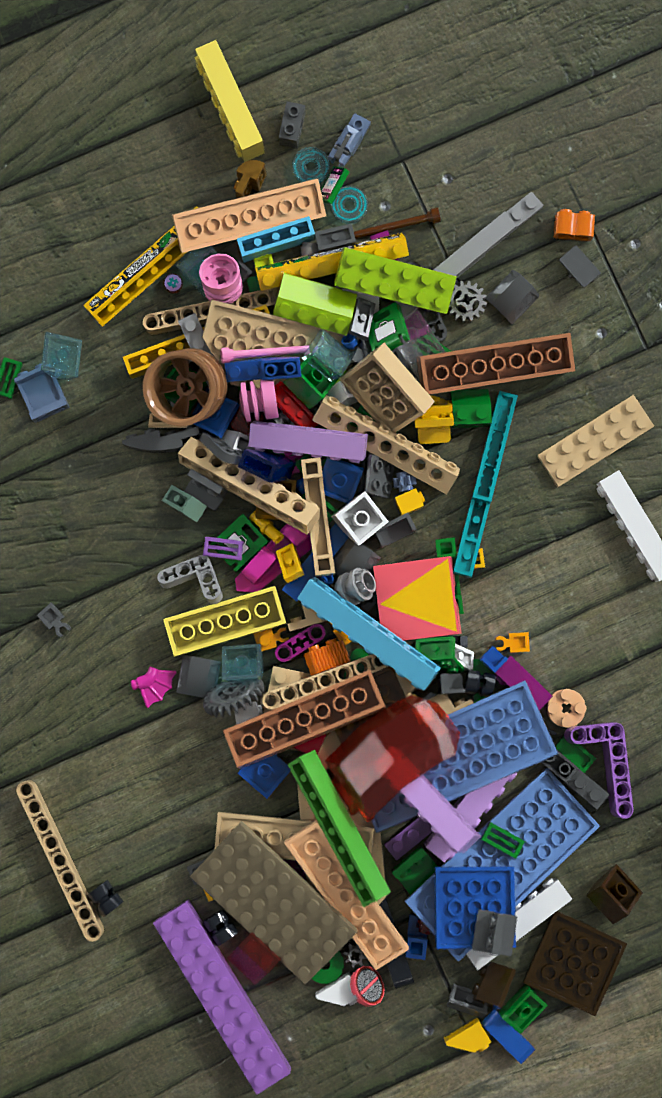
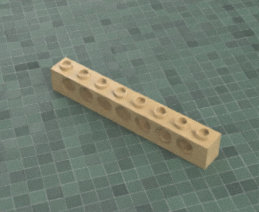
[312,395,460,494]
[178,437,320,535]

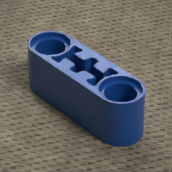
[481,1009,535,1064]

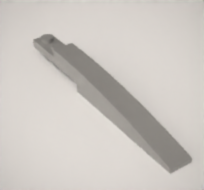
[397,192,544,320]

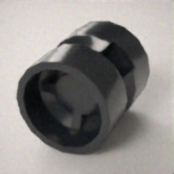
[464,669,496,698]
[87,880,124,917]
[203,909,238,946]

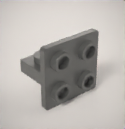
[358,455,394,499]
[184,466,228,511]
[472,909,517,956]

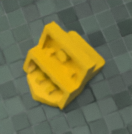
[414,395,454,444]

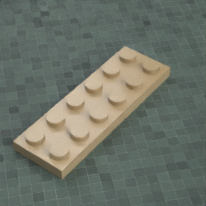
[537,395,654,488]

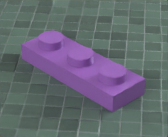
[384,817,433,861]

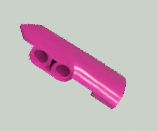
[235,523,312,592]

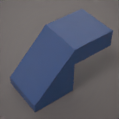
[405,914,428,960]

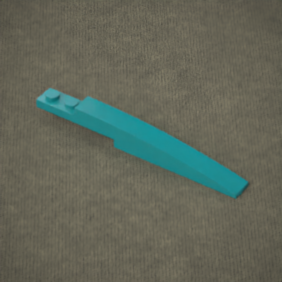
[453,391,518,578]

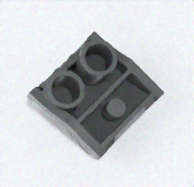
[485,269,540,325]
[333,537,381,576]
[176,655,221,698]

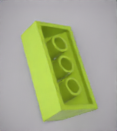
[273,273,357,336]

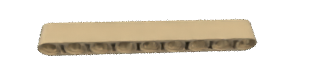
[143,287,279,335]
[260,639,416,710]
[16,780,104,942]

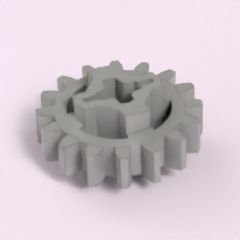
[448,281,487,323]

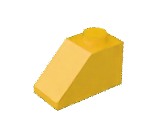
[444,1018,491,1053]

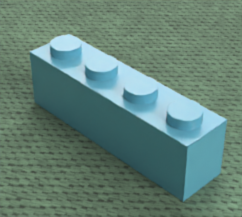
[237,216,315,262]

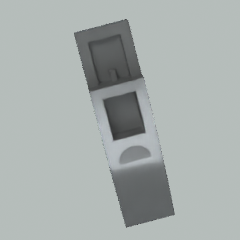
[122,425,201,453]
[541,749,610,810]

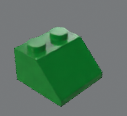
[283,351,339,410]
[450,389,492,428]

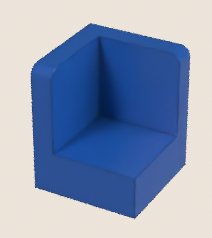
[479,646,508,673]

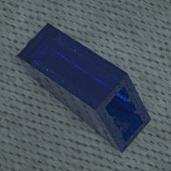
[238,449,296,483]

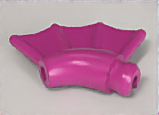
[131,666,177,708]

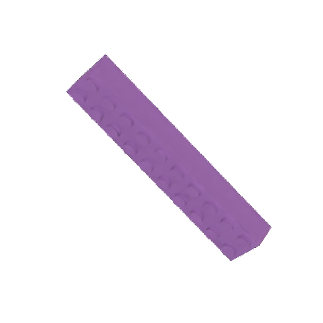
[153,899,291,1094]

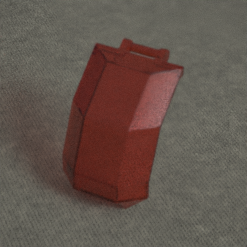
[325,695,460,822]

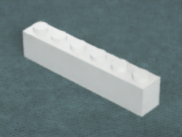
[596,471,662,582]
[466,878,572,970]

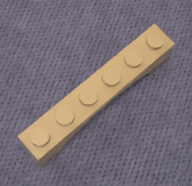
[301,458,335,577]

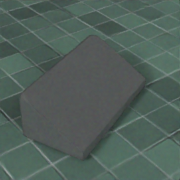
[447,984,488,1018]

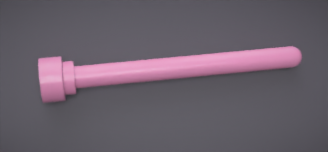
[220,345,312,364]

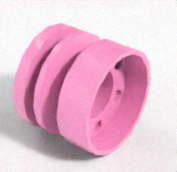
[199,254,243,304]
[239,379,279,423]

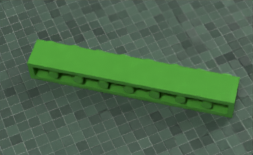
[288,750,390,908]

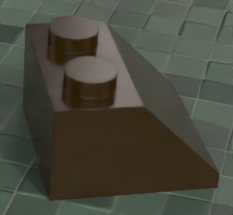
[586,864,643,924]
[472,961,516,1009]

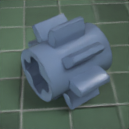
[393,471,417,493]

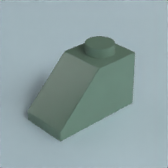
[162,485,207,522]

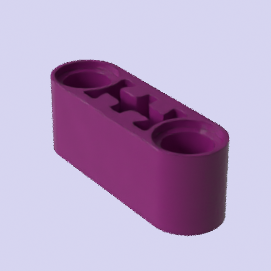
[275,624,326,662]

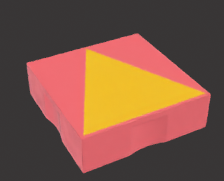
[373,556,462,641]

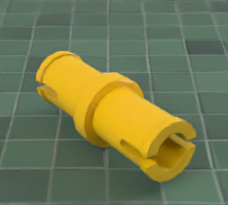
[249,511,284,544]

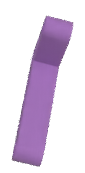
[564,722,633,819]

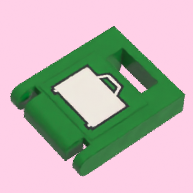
[368,302,410,351]
[210,513,270,573]

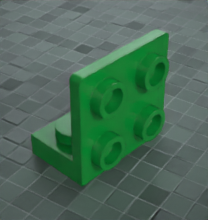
[415,636,464,675]
[391,845,438,895]

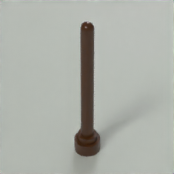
[354,207,441,239]

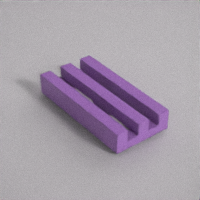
[203,536,244,560]

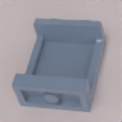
[14,363,70,423]

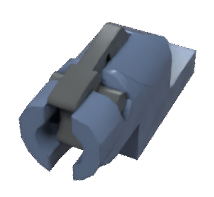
[328,113,371,168]

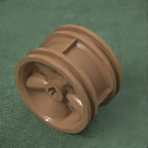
[143,348,227,426]

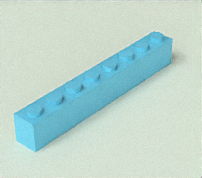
[297,577,441,690]

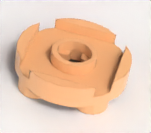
[547,689,587,728]

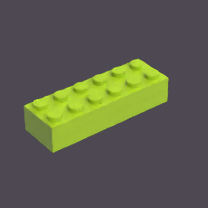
[334,247,457,314]

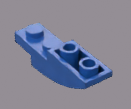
[224,357,302,382]

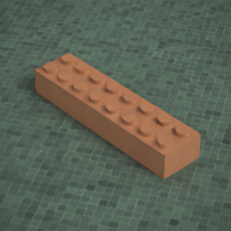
[416,333,575,394]
[223,670,386,769]

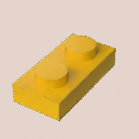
[276,543,304,583]

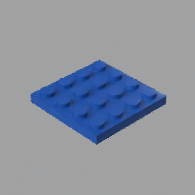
[435,866,516,949]

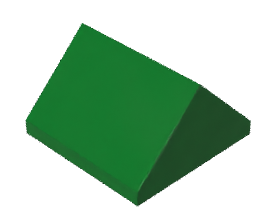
[498,984,548,1034]

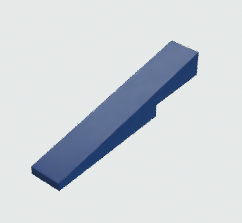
[282,523,348,602]

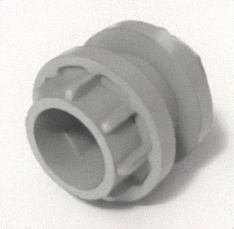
[334,568,376,605]

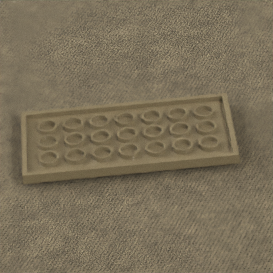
[190,821,358,984]

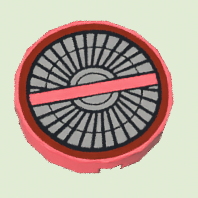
[350,966,385,1007]

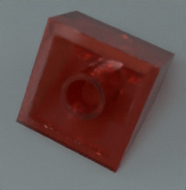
[227,932,281,985]

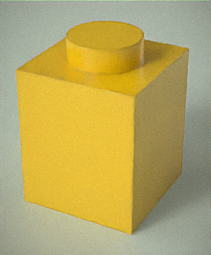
[394,488,425,516]

